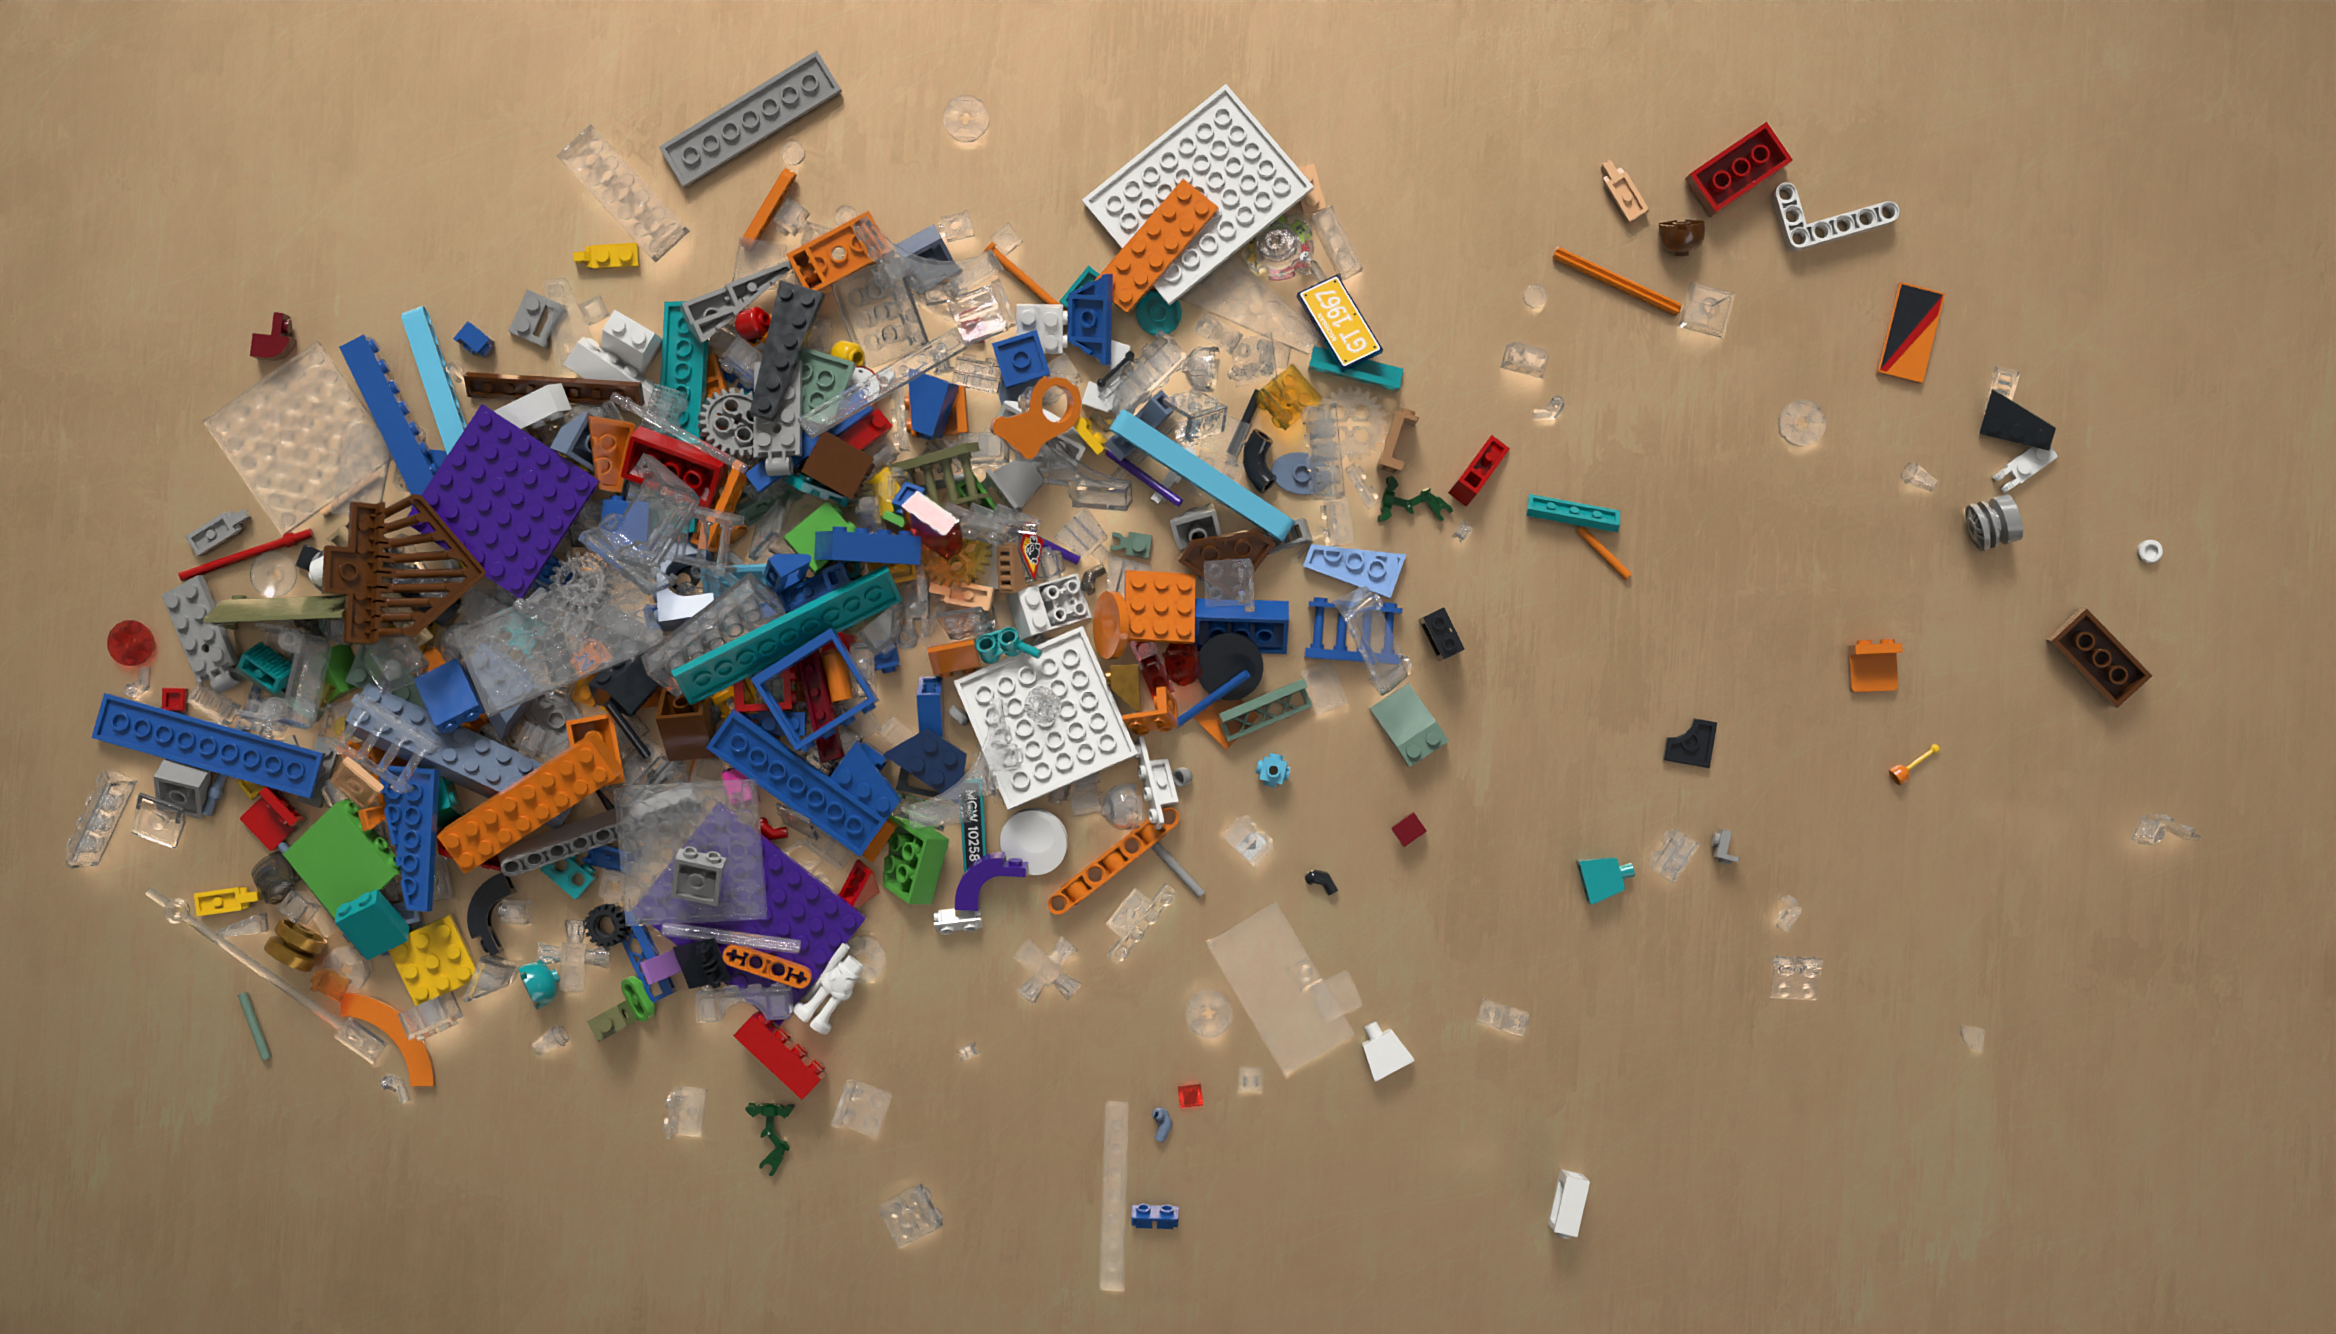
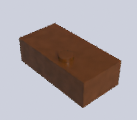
[2046,607,2152,708]

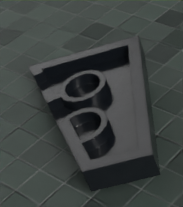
[1979,388,2056,451]

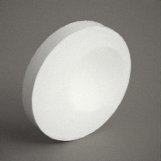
[1000,808,1068,875]

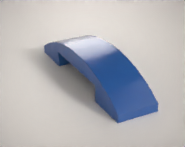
[759,561,851,620]

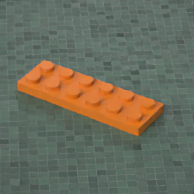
[1094,179,1219,315]

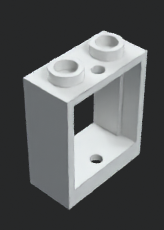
[1548,1169,1590,1239]

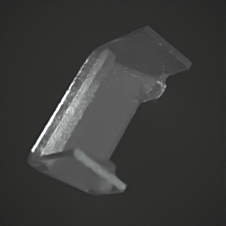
[1332,585,1413,696]
[236,622,331,730]

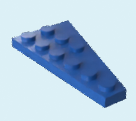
[374,764,440,912]

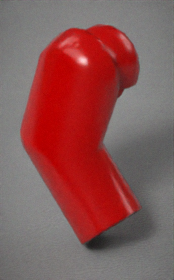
[755,817,788,840]

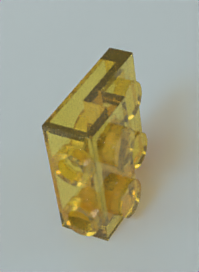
[1255,363,1323,431]

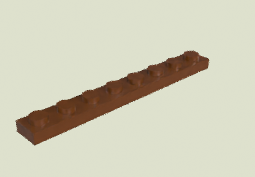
[464,372,645,407]

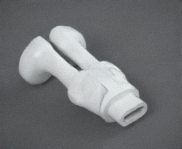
[793,955,863,1035]

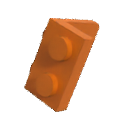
[1849,639,1903,692]

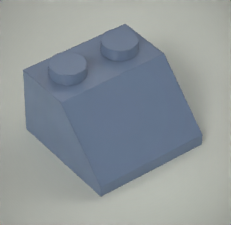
[893,224,959,294]

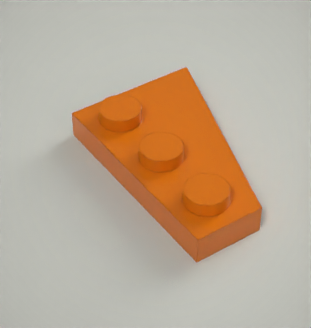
[588,415,636,493]

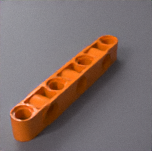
[1048,807,1179,915]

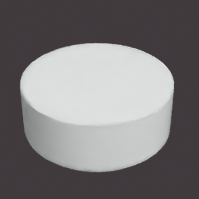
[2137,540,2163,563]

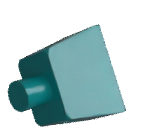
[1576,857,1635,905]

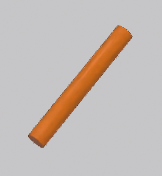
[1576,526,1632,580]

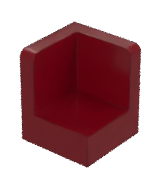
[1391,812,1427,847]

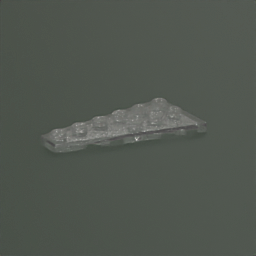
[1179,255,1324,355]

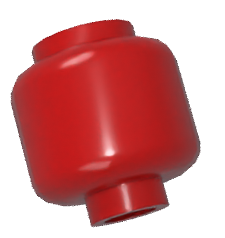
[735,306,771,340]

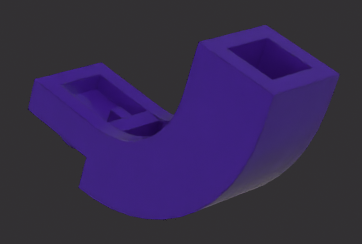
[955,852,1028,911]

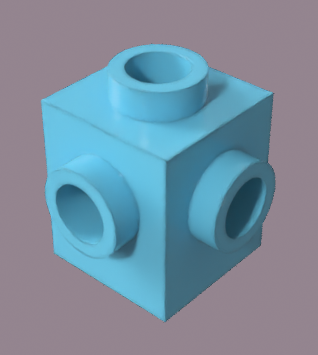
[1256,753,1290,788]

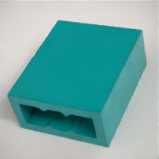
[335,889,410,960]

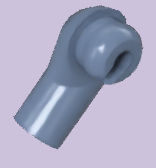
[1152,1107,1173,1143]

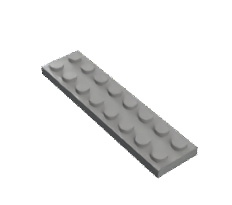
[659,51,842,188]

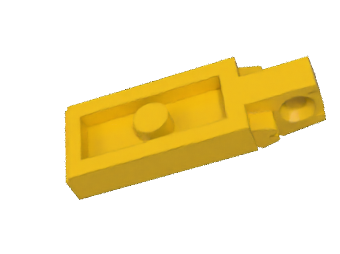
[573,242,640,270]
[193,887,263,917]

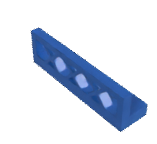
[611,908,677,1003]

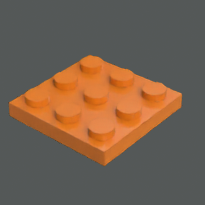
[1124,570,1195,644]

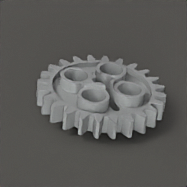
[697,387,774,461]

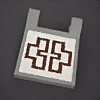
[981,469,1022,521]

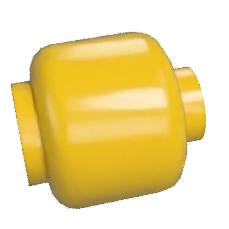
[830,341,865,368]

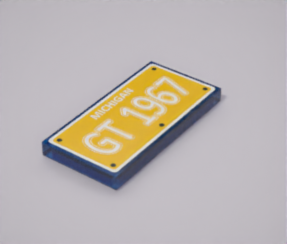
[1296,274,1383,372]

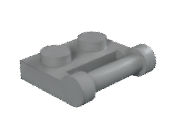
[508,289,566,349]

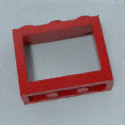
[733,667,797,713]

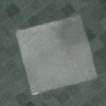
[131,792,186,849]

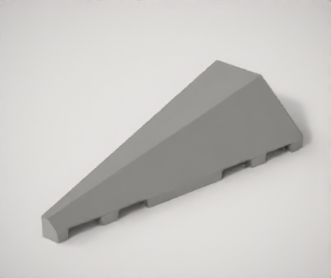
[680,261,793,344]

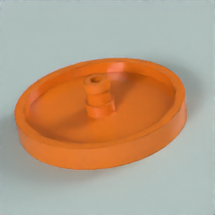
[1093,591,1129,659]

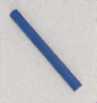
[1176,670,1250,728]

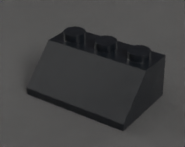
[588,639,674,717]

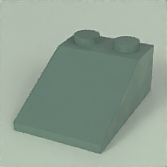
[1370,683,1449,767]

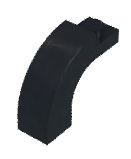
[467,872,517,956]

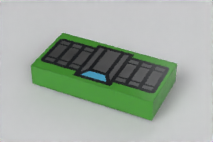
[882,510,911,535]

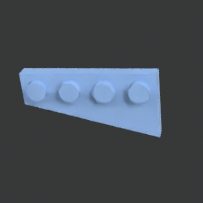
[1303,544,1406,598]

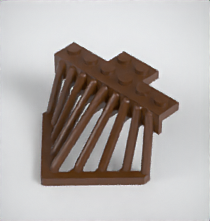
[322,494,486,645]

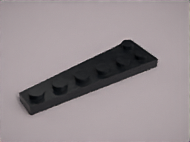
[750,280,825,422]

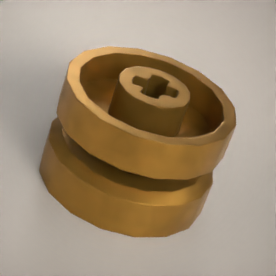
[264,918,327,972]

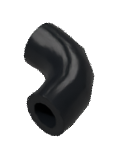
[1243,429,1277,494]

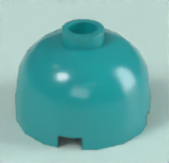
[517,962,560,1010]

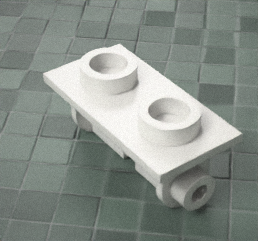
[934,908,983,934]

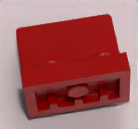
[240,786,306,851]

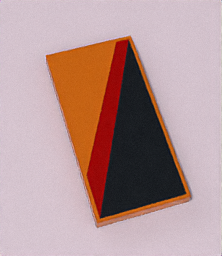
[1876,282,1945,384]

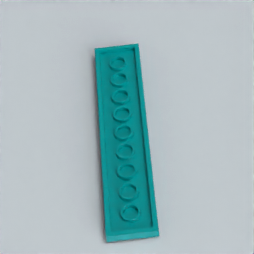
[652,301,709,533]
[671,565,903,706]

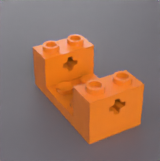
[786,211,894,295]

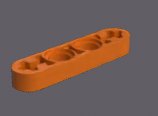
[740,168,797,251]
[723,943,812,989]

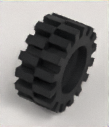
[584,903,631,948]

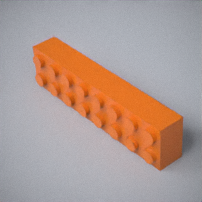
[437,731,623,874]

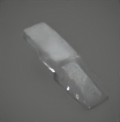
[941,502,1041,534]

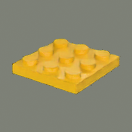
[388,914,481,1007]

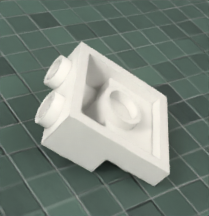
[1016,304,1068,354]

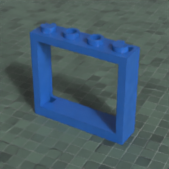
[751,628,879,752]

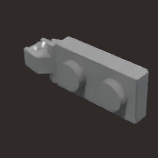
[185,509,252,557]

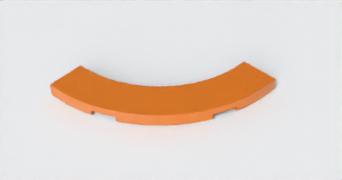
[340,992,436,1086]

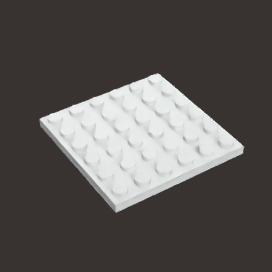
[954,626,1138,810]

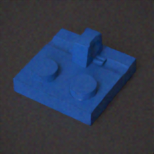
[992,330,1051,389]

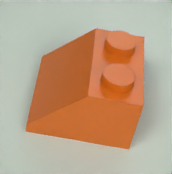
[927,638,981,678]

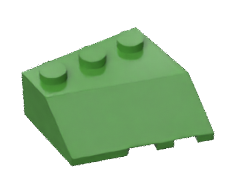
[883,813,949,904]

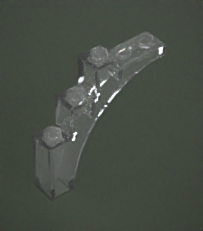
[852,215,1004,302]
[1013,387,1133,512]
[908,698,1023,830]

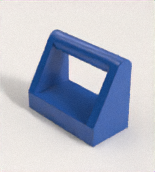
[763,554,811,595]

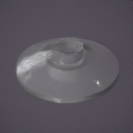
[250,551,297,598]

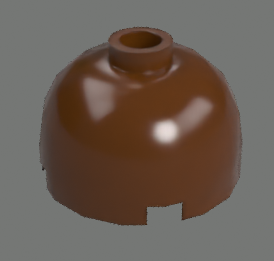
[1658,219,1705,256]

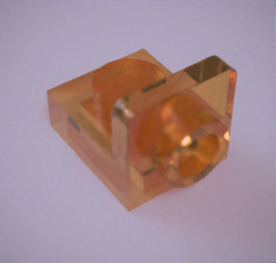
[310,967,352,1002]

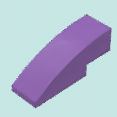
[640,950,682,985]

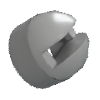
[1172,768,1193,787]

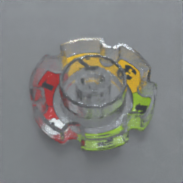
[1241,212,1315,281]

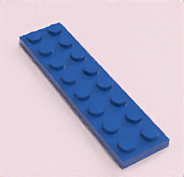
[706,709,886,857]

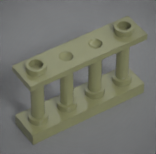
[890,442,990,521]

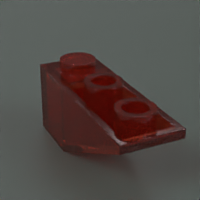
[1129,641,1175,698]

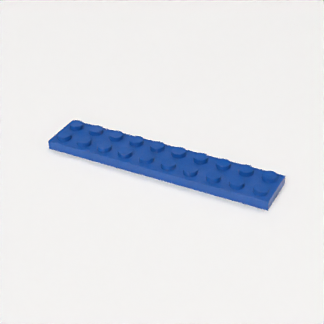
[91,693,326,799]

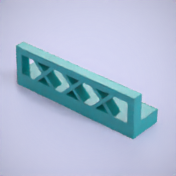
[1308,346,1404,392]

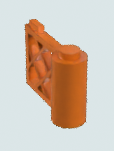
[792,648,855,710]

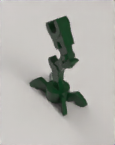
[1377,476,1453,522]
[745,1102,795,1176]

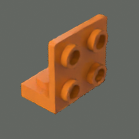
[1122,686,1179,735]

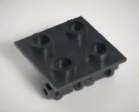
[673,938,731,989]

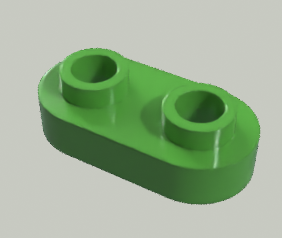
[621,976,655,1022]

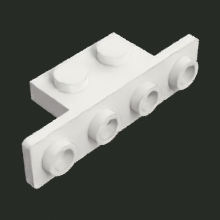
[1134,736,1179,830]

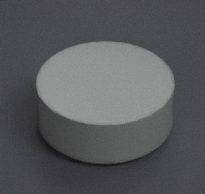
[948,705,970,726]

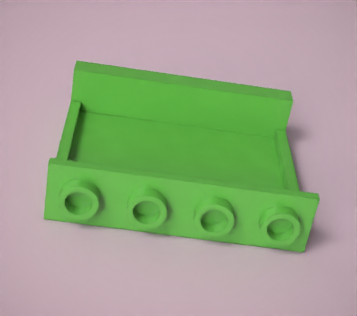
[283,798,401,919]

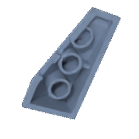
[550,411,595,475]

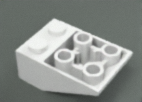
[1006,573,1092,639]

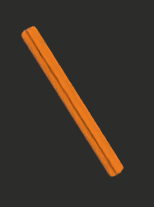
[1553,247,1682,316]

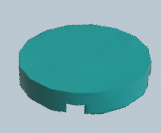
[1136,290,1182,337]

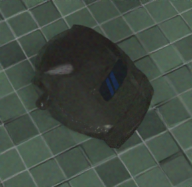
[251,851,301,905]

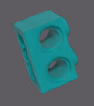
[540,855,598,900]

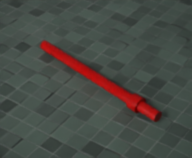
[178,528,314,581]

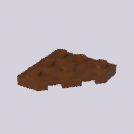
[1177,528,1276,599]

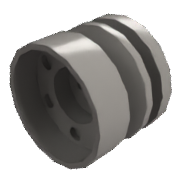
[1965,494,2023,552]

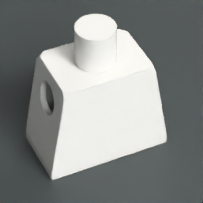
[1362,1021,1415,1082]

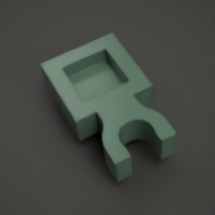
[1110,532,1152,559]

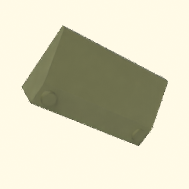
[203,595,345,630]

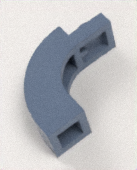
[1104,390,1177,461]

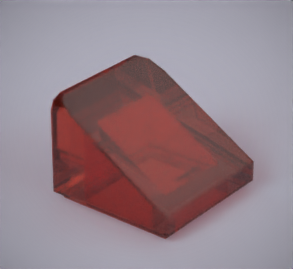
[1178,1082,1203,1108]

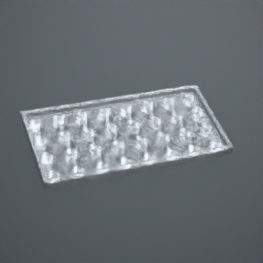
[452,558,666,717]

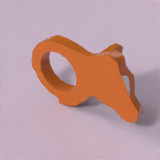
[989,375,1082,459]

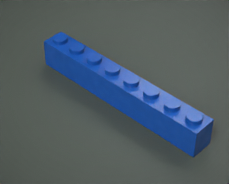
[339,334,439,495]

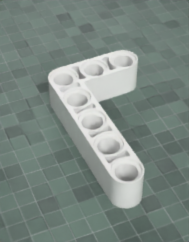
[1771,182,1899,252]

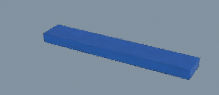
[745,391,873,494]

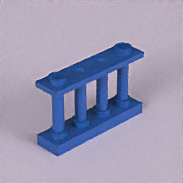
[1304,597,1403,665]

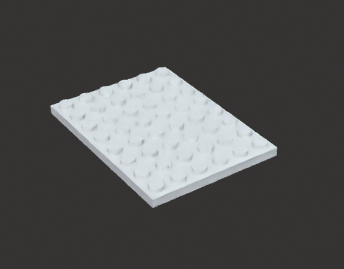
[1082,84,1314,306]

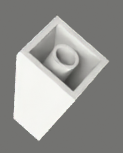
[601,309,662,377]

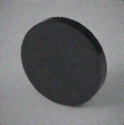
[1196,632,1264,700]

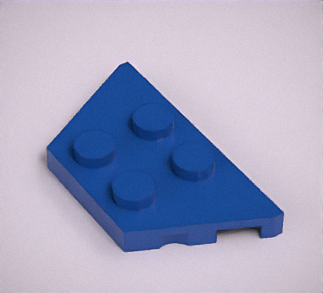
[1067,274,1113,365]

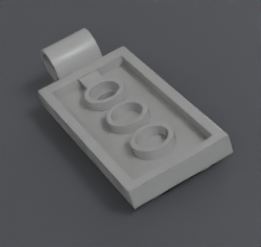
[753,360,803,476]
[162,575,241,693]

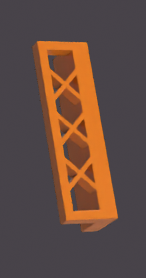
[690,456,752,553]

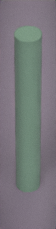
[237,992,271,1061]

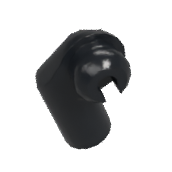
[1305,869,1338,896]

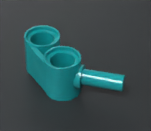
[975,627,1042,664]

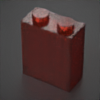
[901,491,964,561]

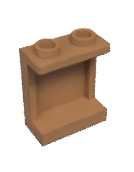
[1376,408,1419,475]

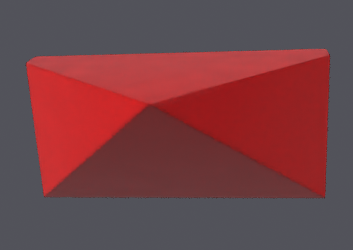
[839,860,880,909]

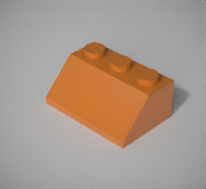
[565,713,625,787]

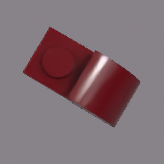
[250,312,297,361]

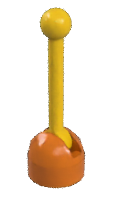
[1889,744,1940,786]

